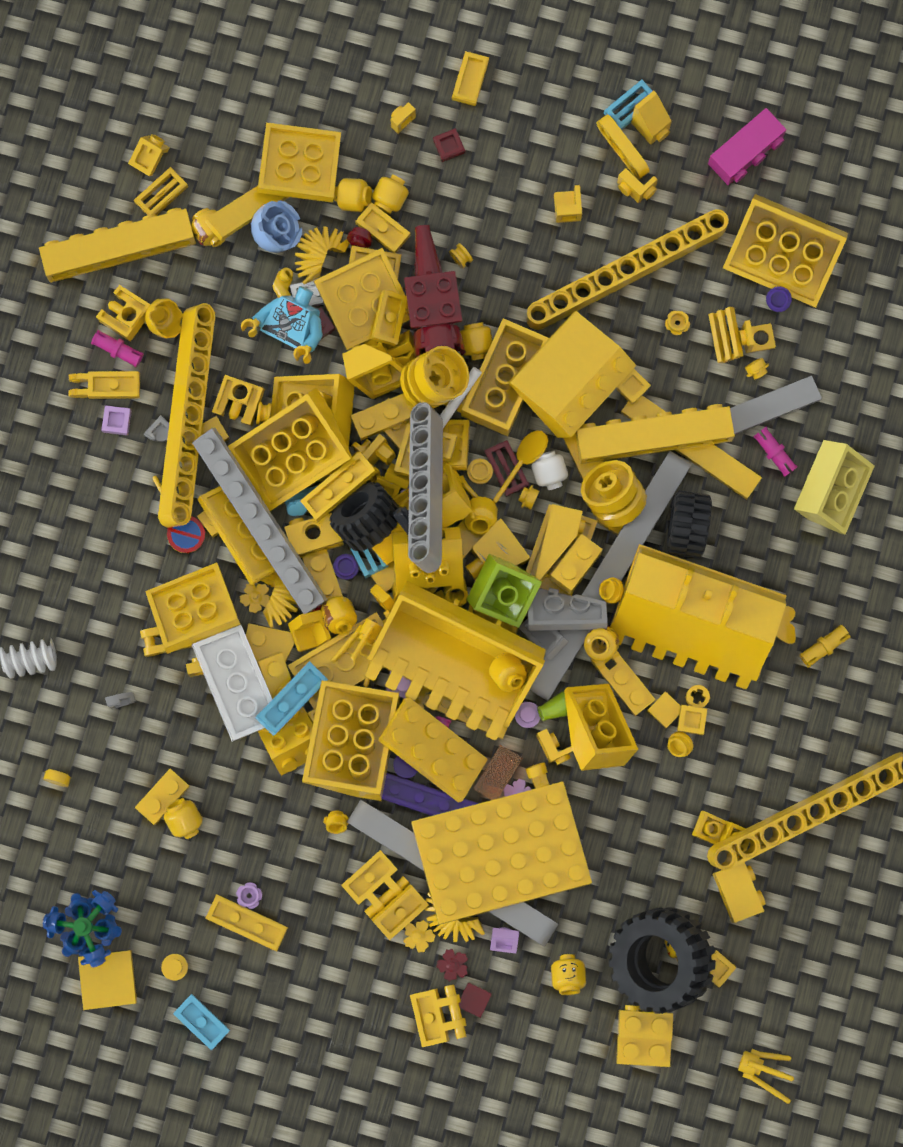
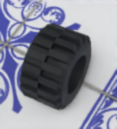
[329,482,399,551]
[667,490,712,559]

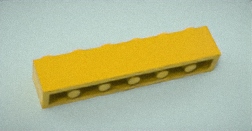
[39,208,196,283]
[576,404,735,464]

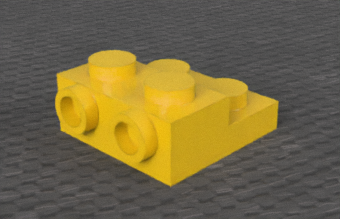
[616,1005,673,1067]

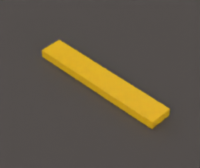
[621,395,762,500]

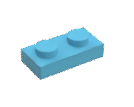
[173,994,230,1050]

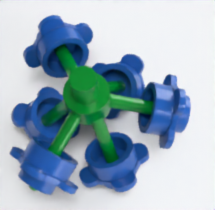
[43,890,122,967]

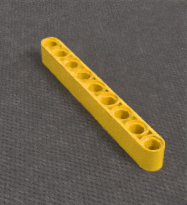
[526,209,729,330]
[158,303,215,528]
[707,752,903,870]

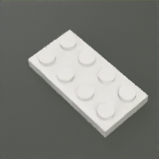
[192,625,272,742]

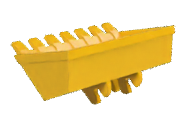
[610,544,787,689]
[365,581,546,740]

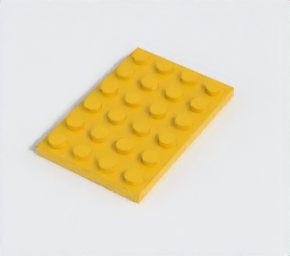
[411,782,592,925]

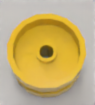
[581,460,647,527]

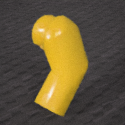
[273,267,293,297]

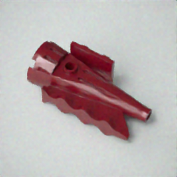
[404,225,466,358]

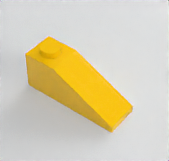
[535,504,586,581]

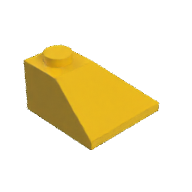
[342,344,404,399]

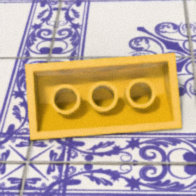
[372,463,472,565]

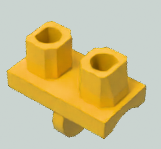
[351,434,396,482]

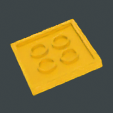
[257,122,341,202]
[313,248,410,350]
[145,563,240,654]

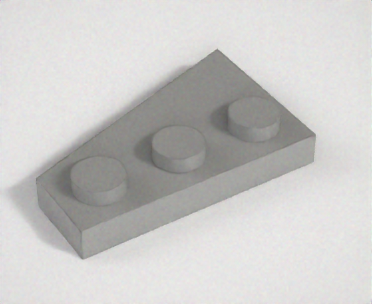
[528,588,607,631]

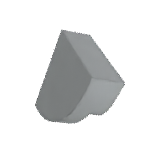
[144,415,169,442]
[105,692,136,710]

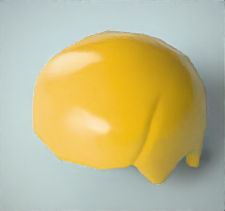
[145,298,183,338]

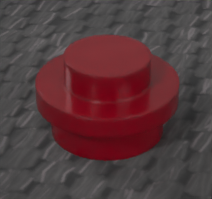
[347,227,372,248]

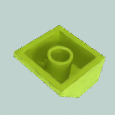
[466,554,542,628]

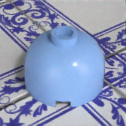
[251,201,302,253]

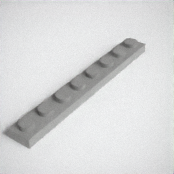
[192,428,327,614]

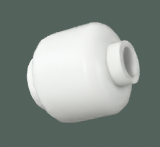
[532,451,568,490]

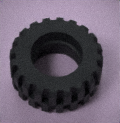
[608,907,716,1014]

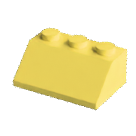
[794,440,874,535]

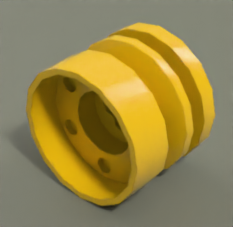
[400,346,469,409]

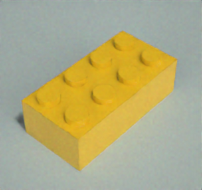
[461,318,549,437]

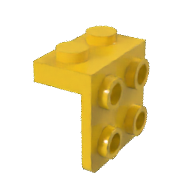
[258,706,313,776]

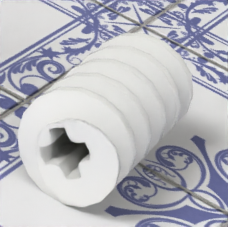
[0,638,57,679]

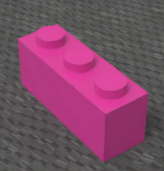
[708,108,787,185]

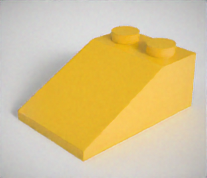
[564,684,638,771]

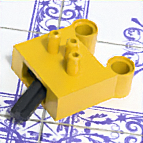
[392,506,468,606]

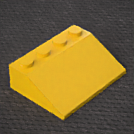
[723,194,848,308]
[508,311,636,438]
[270,374,355,482]
[228,388,352,511]
[302,680,400,801]

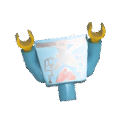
[241,286,323,364]

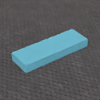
[255,661,328,736]

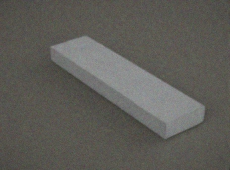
[730,376,822,435]

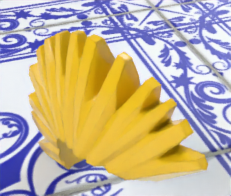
[295,226,350,285]
[261,572,298,628]
[425,892,485,942]

